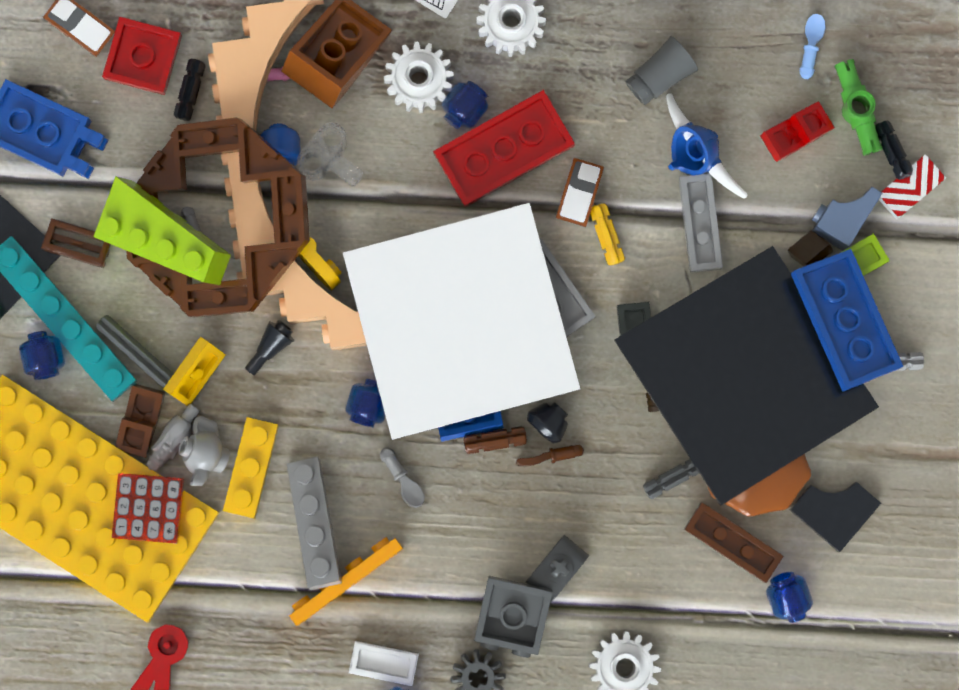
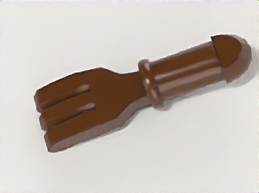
[516,444,584,467]

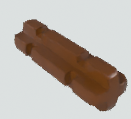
[463,426,527,454]

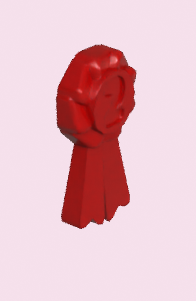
[131,624,189,690]

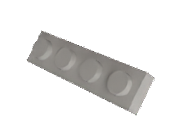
[287,457,342,590]

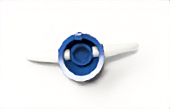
[666,93,748,198]

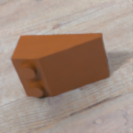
[281,0,392,108]

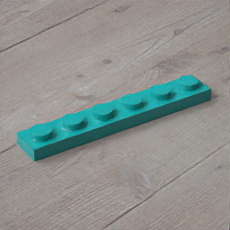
[0,236,137,402]

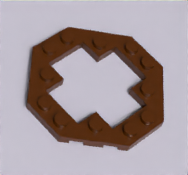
[126,117,310,318]

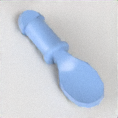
[799,14,826,79]

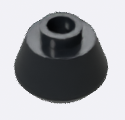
[527,402,568,444]

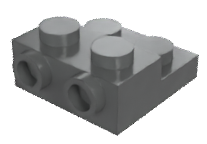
[474,576,552,658]

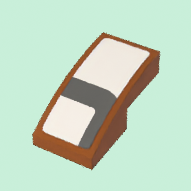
[42,0,115,57]
[556,158,604,227]

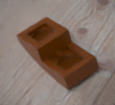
[115,384,166,458]

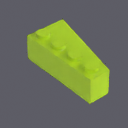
[94,176,231,285]

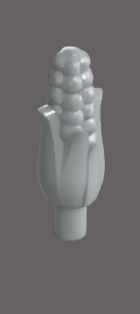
[147,404,200,472]

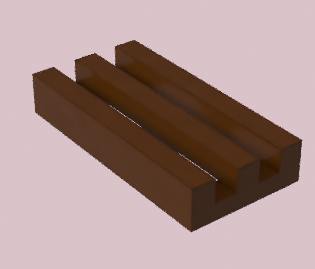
[41,218,111,269]

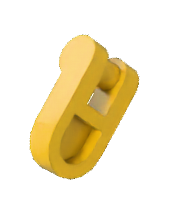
[298,237,342,291]

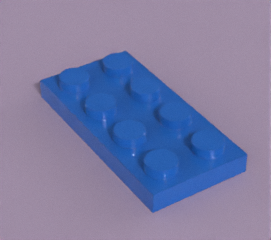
[791,249,904,392]

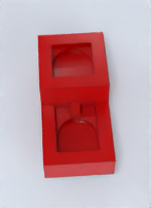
[760,101,835,162]

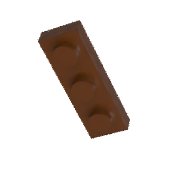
[683,502,784,583]

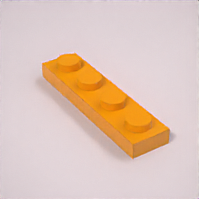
[289,537,403,626]

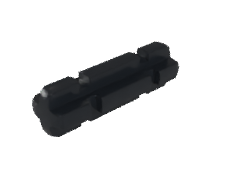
[174,59,206,121]
[875,120,913,180]

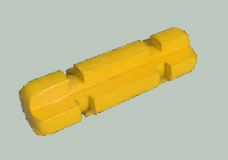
[590,203,625,266]

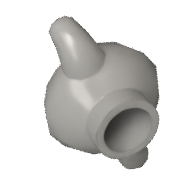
[179,416,230,486]

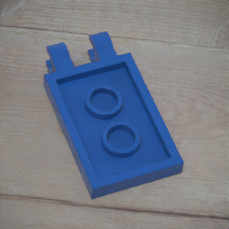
[0,79,109,179]

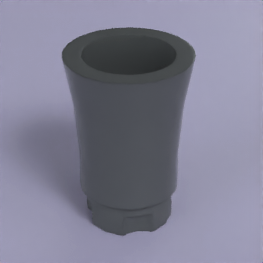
[625,36,698,105]

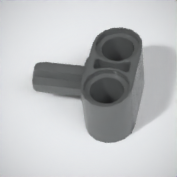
[526,535,589,603]

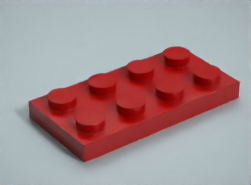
[433,90,575,208]

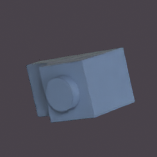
[812,187,883,251]

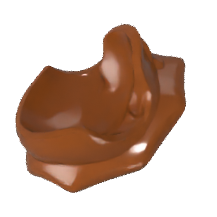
[707,454,811,517]

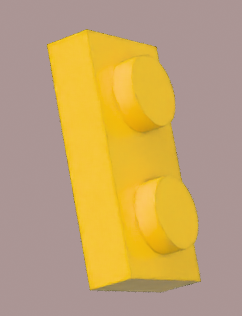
[163,336,226,406]

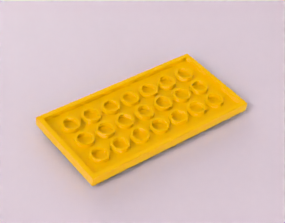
[0,374,220,623]

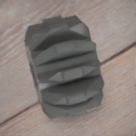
[450,649,506,690]

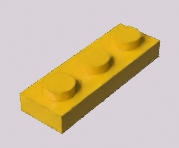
[223,417,279,519]

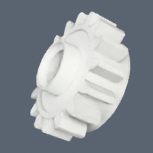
[477,0,546,57]
[384,42,454,113]
[589,631,661,690]

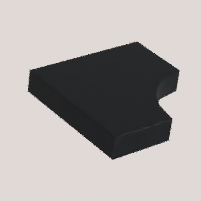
[789,482,881,552]

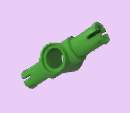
[834,59,883,156]

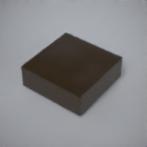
[787,230,833,267]

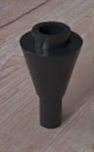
[245,320,294,376]

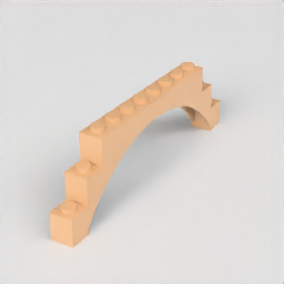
[208,0,367,350]

